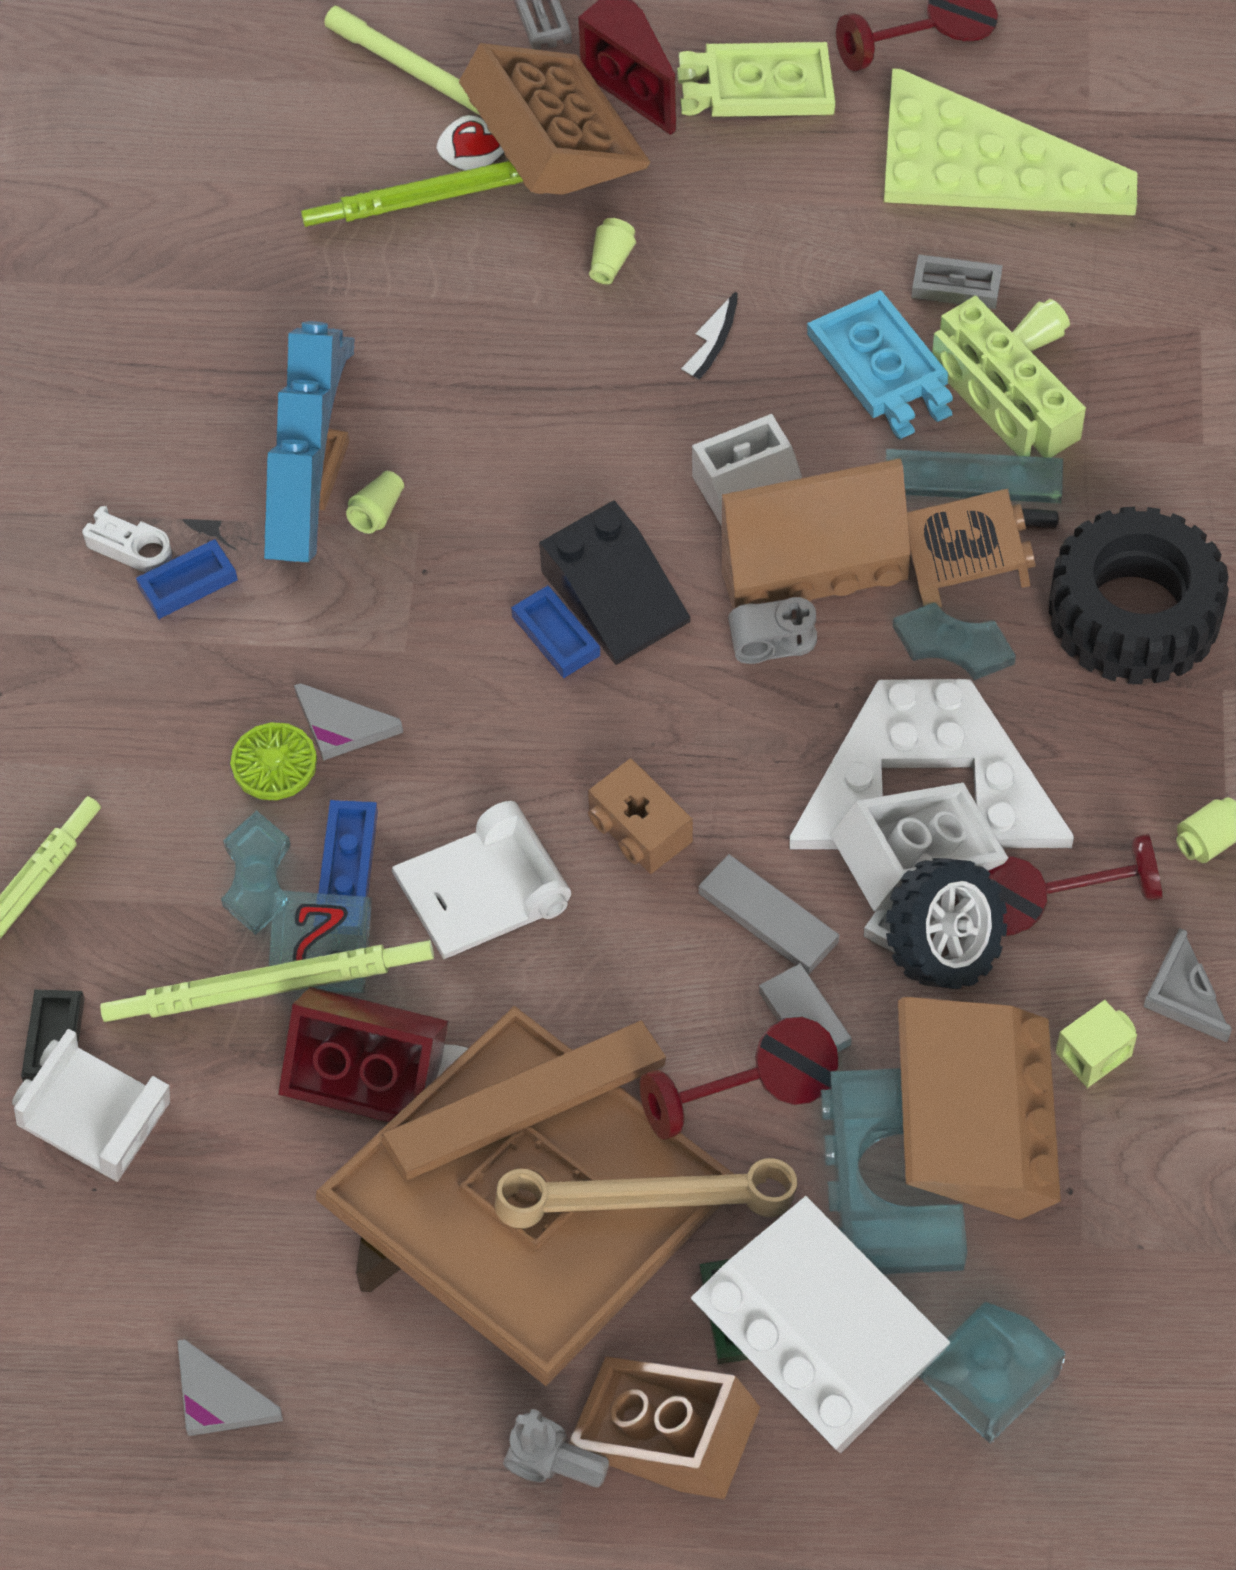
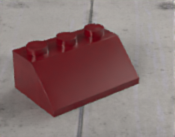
[278,987,448,1122]

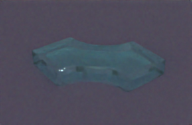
[893,603,1016,680]
[221,810,291,935]

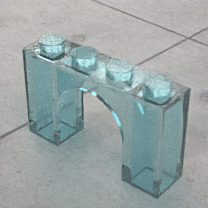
[821,1068,967,1274]

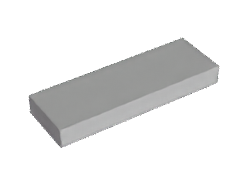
[698,854,839,975]

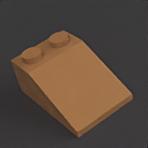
[569,1356,760,1499]

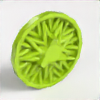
[230,722,317,800]

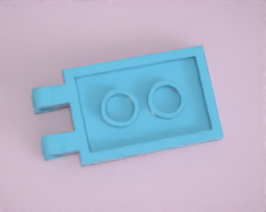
[807,290,953,439]

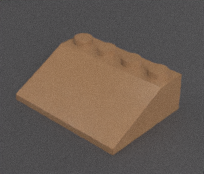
[459,43,650,195]
[721,458,910,609]
[898,997,1061,1220]

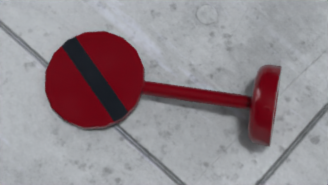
[836,0,998,72]
[988,834,1163,935]
[640,1017,839,1140]

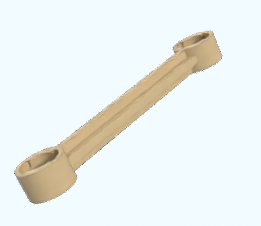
[495,1158,797,1228]

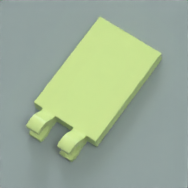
[677,42,835,117]

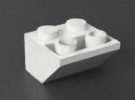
[692,414,802,526]

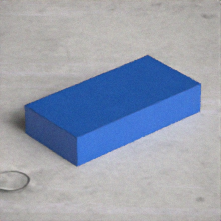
[136,539,238,619]
[511,585,600,678]

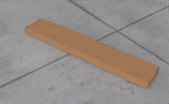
[382,1020,666,1182]

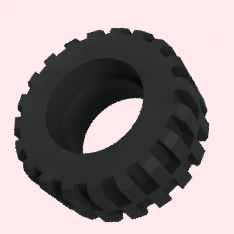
[1049,506,1229,684]

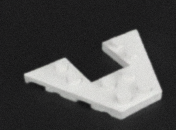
[789,679,1074,849]

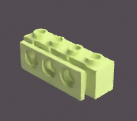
[932,295,1086,461]

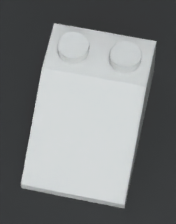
[830,783,1008,912]

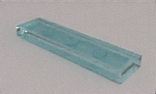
[886,449,1063,503]

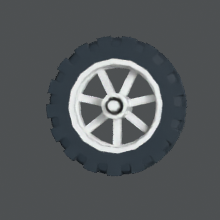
[886,858,1007,989]

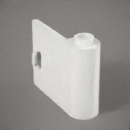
[392,801,571,960]

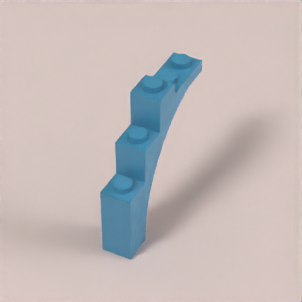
[264,321,355,562]

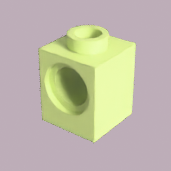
[1056,1000,1137,1088]

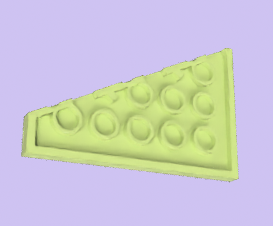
[884,68,1137,216]

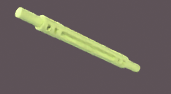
[0,797,101,939]
[100,940,434,1022]

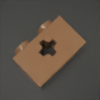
[588,758,693,874]

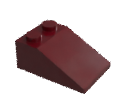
[578,0,676,135]

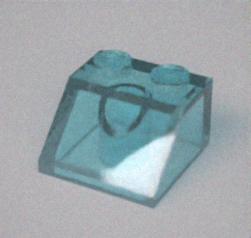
[918,1302,1066,1443]

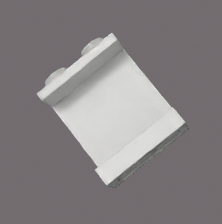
[12,1029,170,1182]

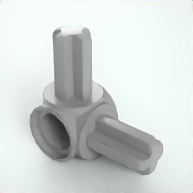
[503,1409,609,1488]

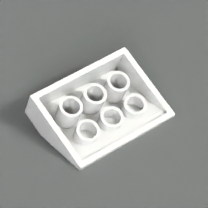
[691,1196,951,1453]

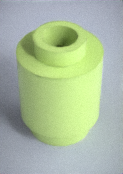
[1176,797,1236,863]

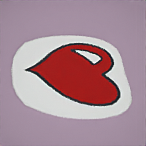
[436,115,504,170]

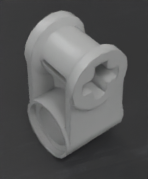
[728,597,817,664]

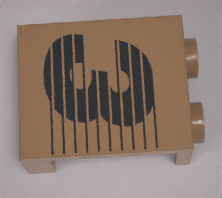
[907,488,1036,611]

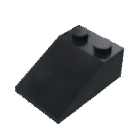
[539,500,691,665]

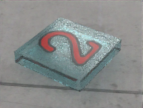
[269,890,372,993]

